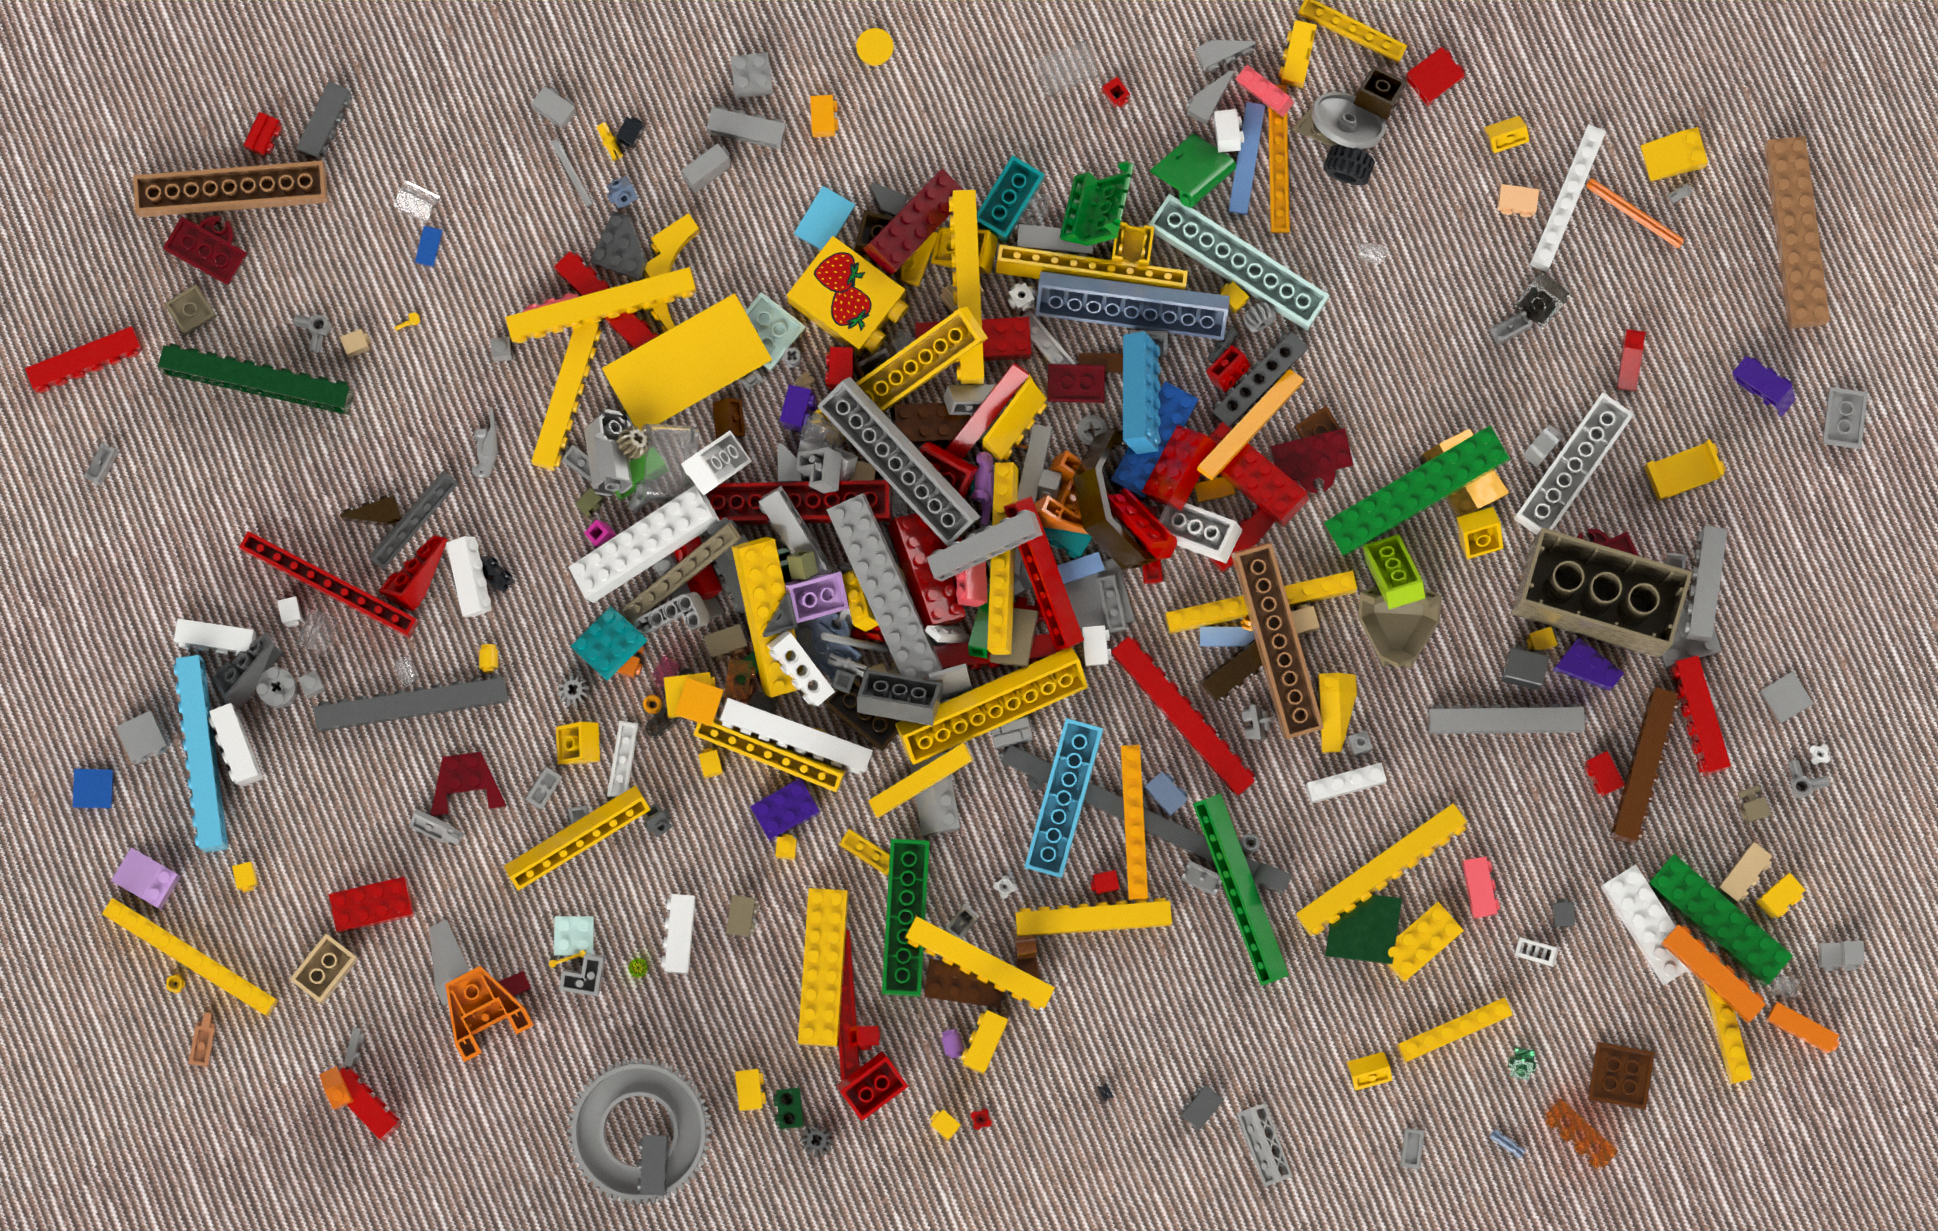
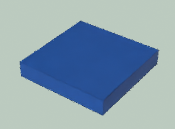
[72,769,114,809]

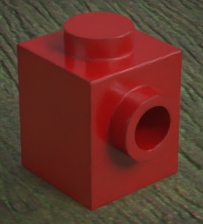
[849,1026,880,1051]

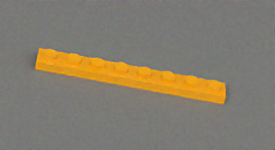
[1121,745,1148,900]

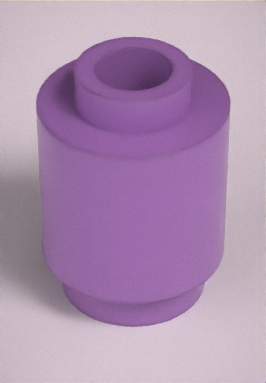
[941,1029,964,1059]

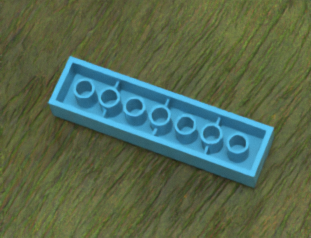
[1024,718,1104,878]

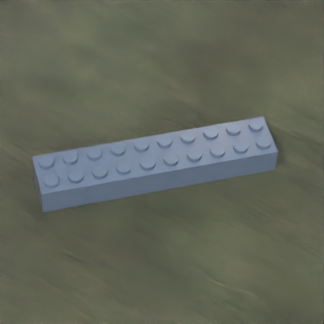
[1035,271,1230,340]

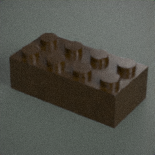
[823,679,902,754]

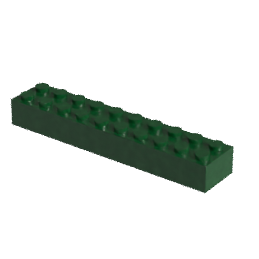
[158,344,354,415]

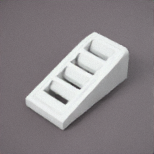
[1514,937,1559,967]

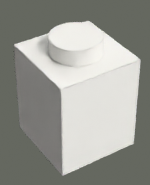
[277,596,303,627]

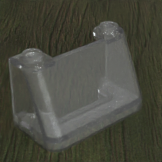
[636,424,699,504]

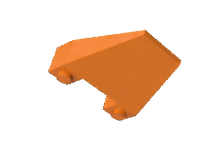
[1035,450,1115,534]
[445,966,534,1062]

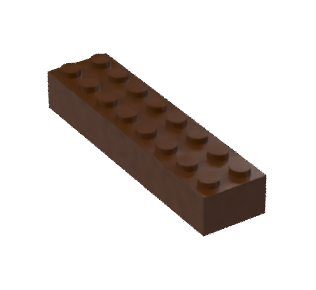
[1610,687,1680,845]

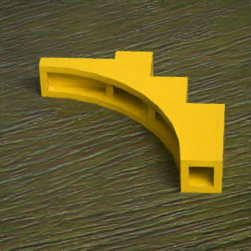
[638,213,700,333]

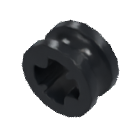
[1097,1083,1114,1102]

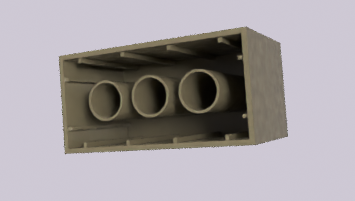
[1511,528,1693,658]

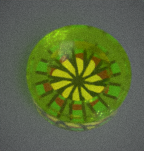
[628,958,648,978]

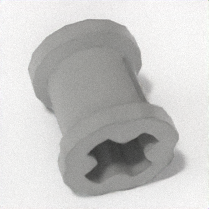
[784,347,801,368]
[739,369,764,392]

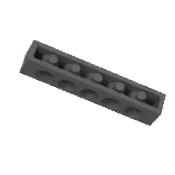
[1212,332,1308,428]

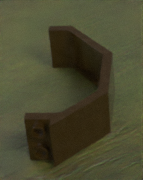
[1073,427,1159,569]

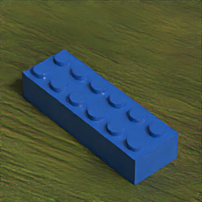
[1110,381,1199,502]

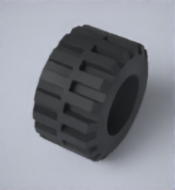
[1323,145,1375,185]

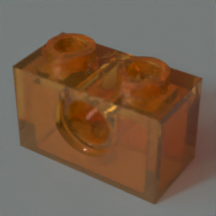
[724,658,756,702]

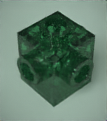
[1507,1047,1537,1080]

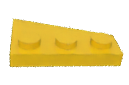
[901,232,938,287]

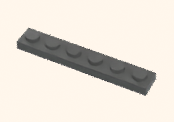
[368,470,458,570]

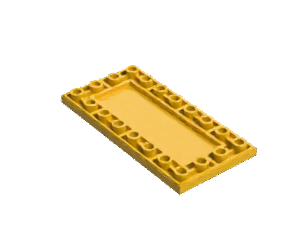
[602,293,772,432]

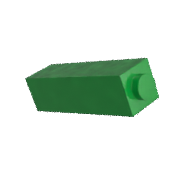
[968,588,990,659]

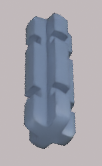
[1490,1129,1526,1158]

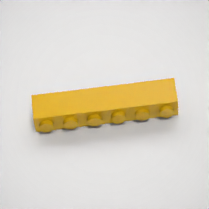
[1703,983,1752,1084]
[1397,997,1513,1063]

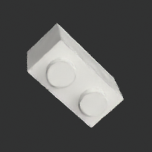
[1214,109,1244,153]
[1081,625,1112,667]

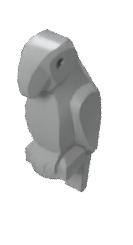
[472,407,498,478]

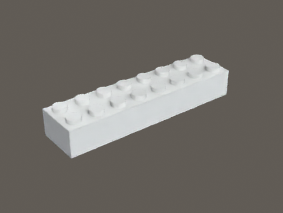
[1514,392,1634,535]
[568,486,720,603]

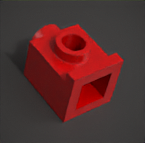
[1101,76,1130,109]

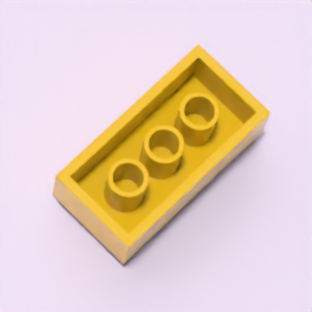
[1387,902,1464,983]

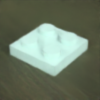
[554,916,594,956]

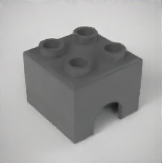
[1501,645,1549,690]

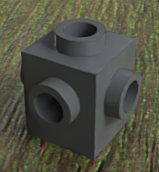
[643,802,672,837]

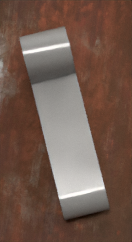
[634,592,710,634]

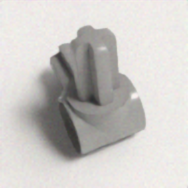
[293,315,332,353]
[1788,760,1830,799]

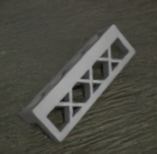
[1237,1103,1293,1187]

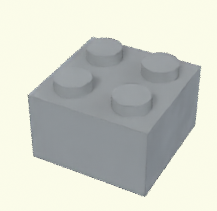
[730,52,773,99]

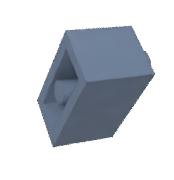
[1144,771,1188,817]

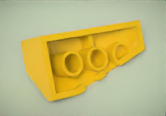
[1317,673,1357,753]

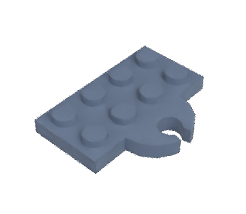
[794,612,863,680]

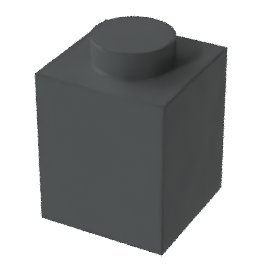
[1552,899,1575,928]

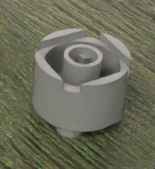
[256,667,298,709]

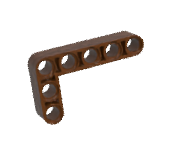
[1014,935,1040,1000]

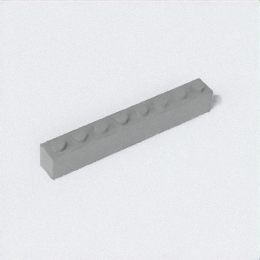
[758,486,853,629]
[1428,704,1585,734]

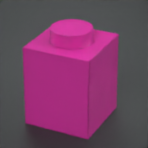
[584,519,617,547]

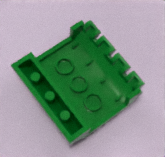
[1059,161,1134,246]

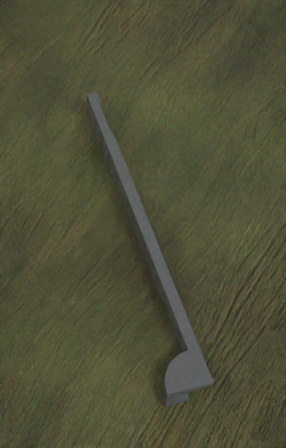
[1000,745,1292,894]

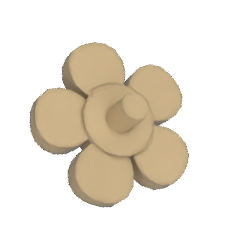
[795,372,815,389]

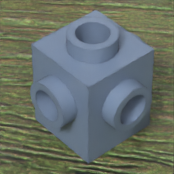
[606,176,639,209]

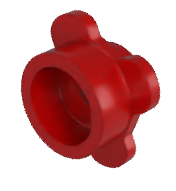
[970,1108,992,1130]

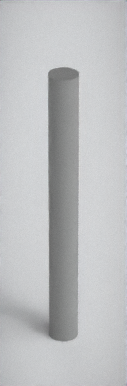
[551,139,593,207]
[821,632,889,653]

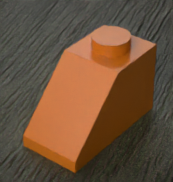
[319,1066,353,1110]

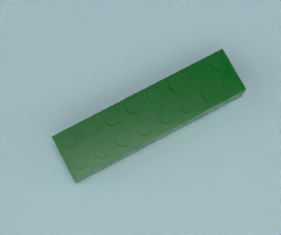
[882,839,930,997]
[1648,854,1793,987]

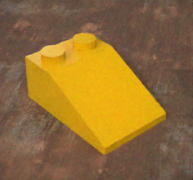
[1640,127,1708,182]
[931,227,998,274]

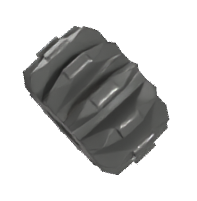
[800,1124,834,1157]

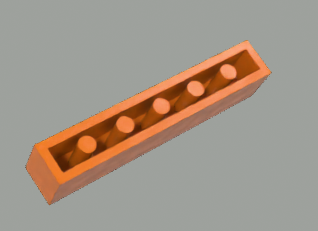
[1661,924,1766,1023]

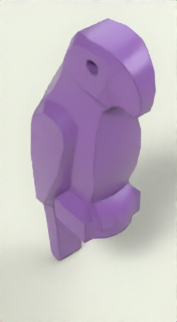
[971,452,994,525]

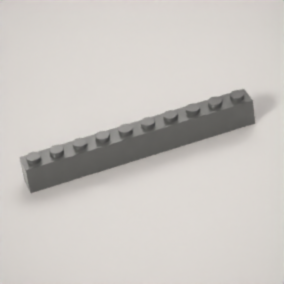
[313,675,509,732]

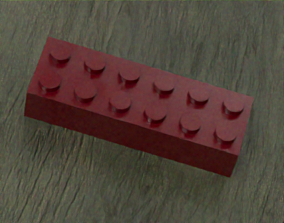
[863,168,964,276]

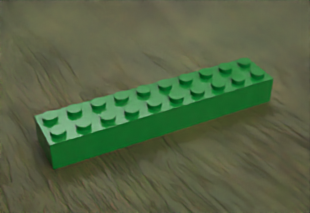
[1324,425,1511,557]

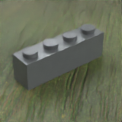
[297,81,352,161]

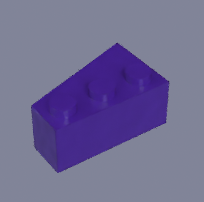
[1732,356,1796,417]
[1552,638,1624,691]

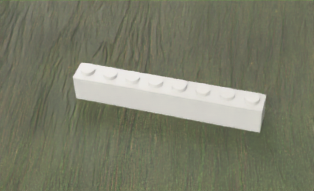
[1530,124,1606,272]
[718,698,873,775]

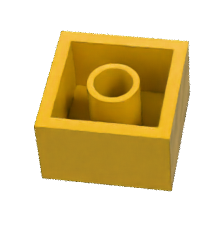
[1456,507,1504,559]
[1755,873,1805,919]

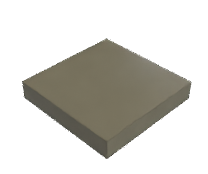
[164,284,217,336]

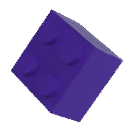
[779,385,818,434]

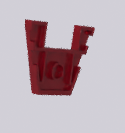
[431,752,506,817]

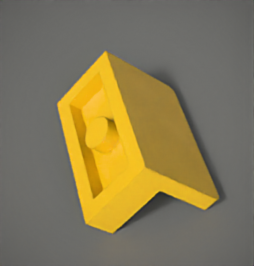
[1484,116,1530,153]
[1347,1052,1392,1091]

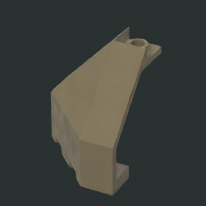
[1358,587,1442,669]

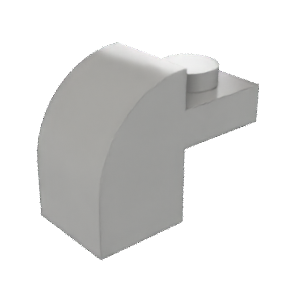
[1522,424,1564,468]

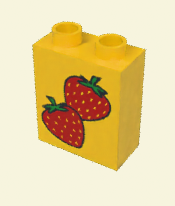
[786,236,909,357]

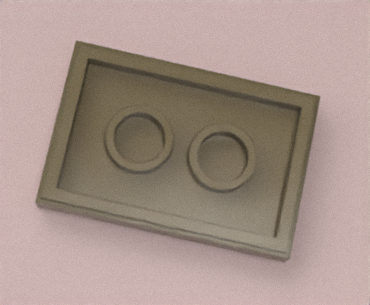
[989,608,1039,667]

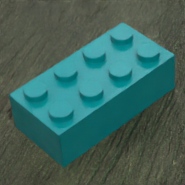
[977,155,1045,243]

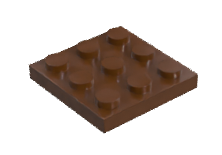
[1587,1042,1655,1110]

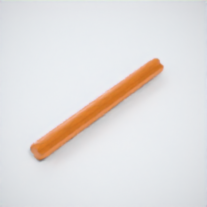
[1586,178,1684,248]

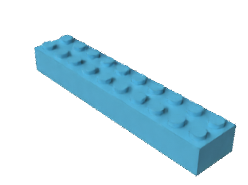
[173,655,228,853]

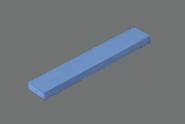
[1228,102,1265,215]

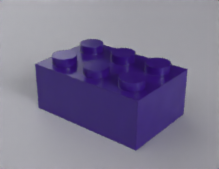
[750,778,820,842]

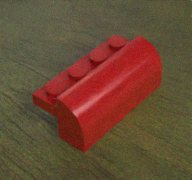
[1107,488,1177,559]

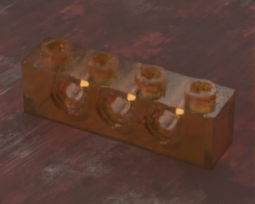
[1543,1098,1619,1169]

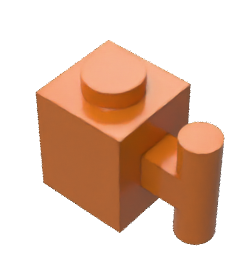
[616,646,645,679]

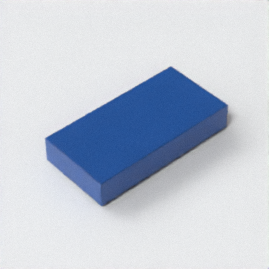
[415,226,443,267]

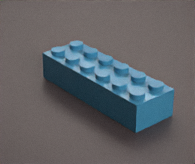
[1123,331,1161,454]

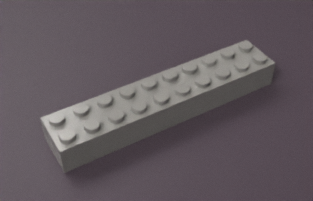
[817,377,980,547]
[827,493,943,679]

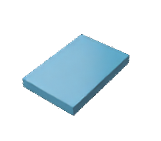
[794,186,855,250]

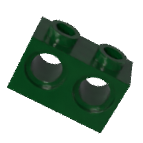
[773,1088,804,1130]

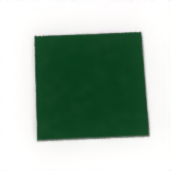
[1325,895,1402,965]

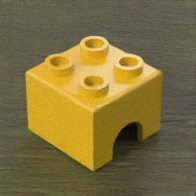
[1111,222,1154,265]

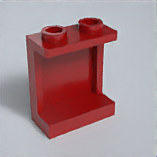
[1405,47,1465,107]

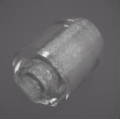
[1358,243,1387,264]
[394,657,418,687]

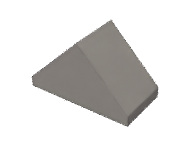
[946,904,980,939]

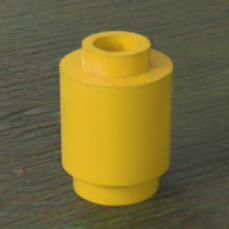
[479,644,498,673]

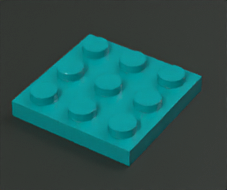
[570,606,648,681]

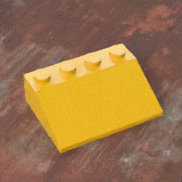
[983,378,1047,463]

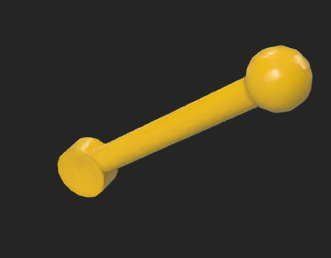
[549,950,586,968]

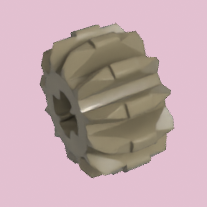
[616,426,650,460]

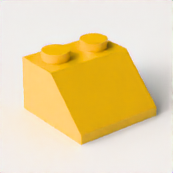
[556,722,600,765]

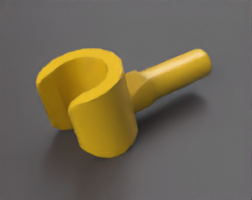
[394,312,420,331]

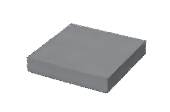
[1760,671,1814,724]

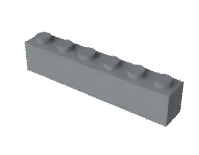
[927,510,1043,582]
[1684,525,1728,643]

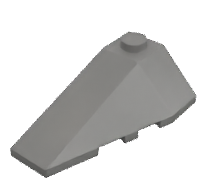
[429,919,470,1006]

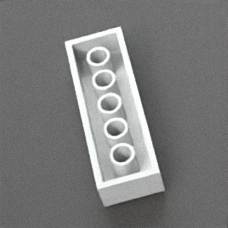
[1601,864,1689,985]

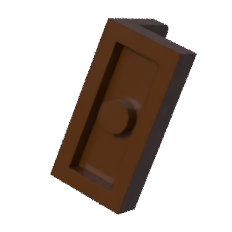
[712,398,745,439]

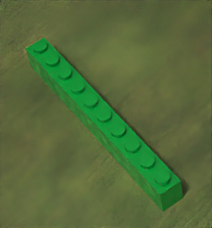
[1193,793,1289,986]

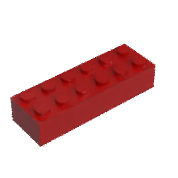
[915,317,1031,363]
[1209,422,1309,527]
[887,513,966,629]
[1669,655,1731,777]

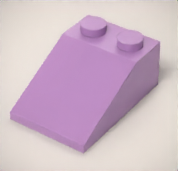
[784,571,849,623]
[111,848,181,910]

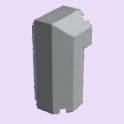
[584,409,633,496]

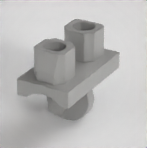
[1241,705,1275,741]

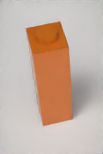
[1765,1002,1840,1054]

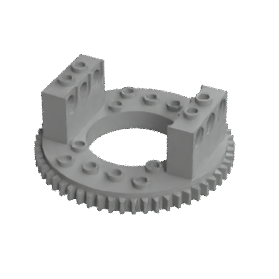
[567,1058,712,1205]

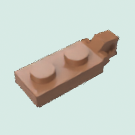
[188,1012,216,1067]

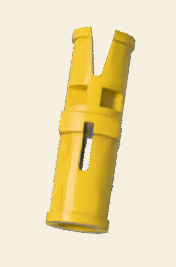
[596,122,623,161]

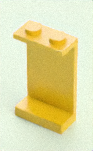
[1644,439,1726,502]

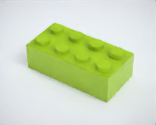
[1363,534,1425,609]

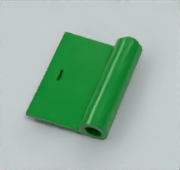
[1150,134,1236,208]

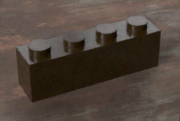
[1200,639,1262,701]

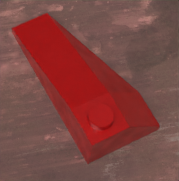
[379,535,447,611]

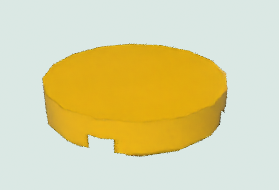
[856,28,894,66]

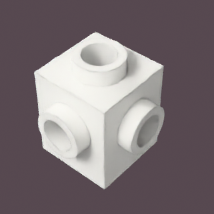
[1007,283,1036,313]

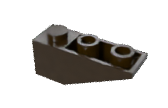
[340,494,403,526]

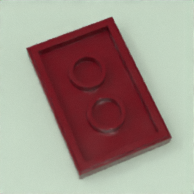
[1047,363,1105,403]

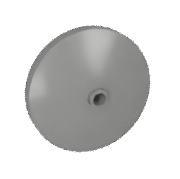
[1312,92,1385,149]

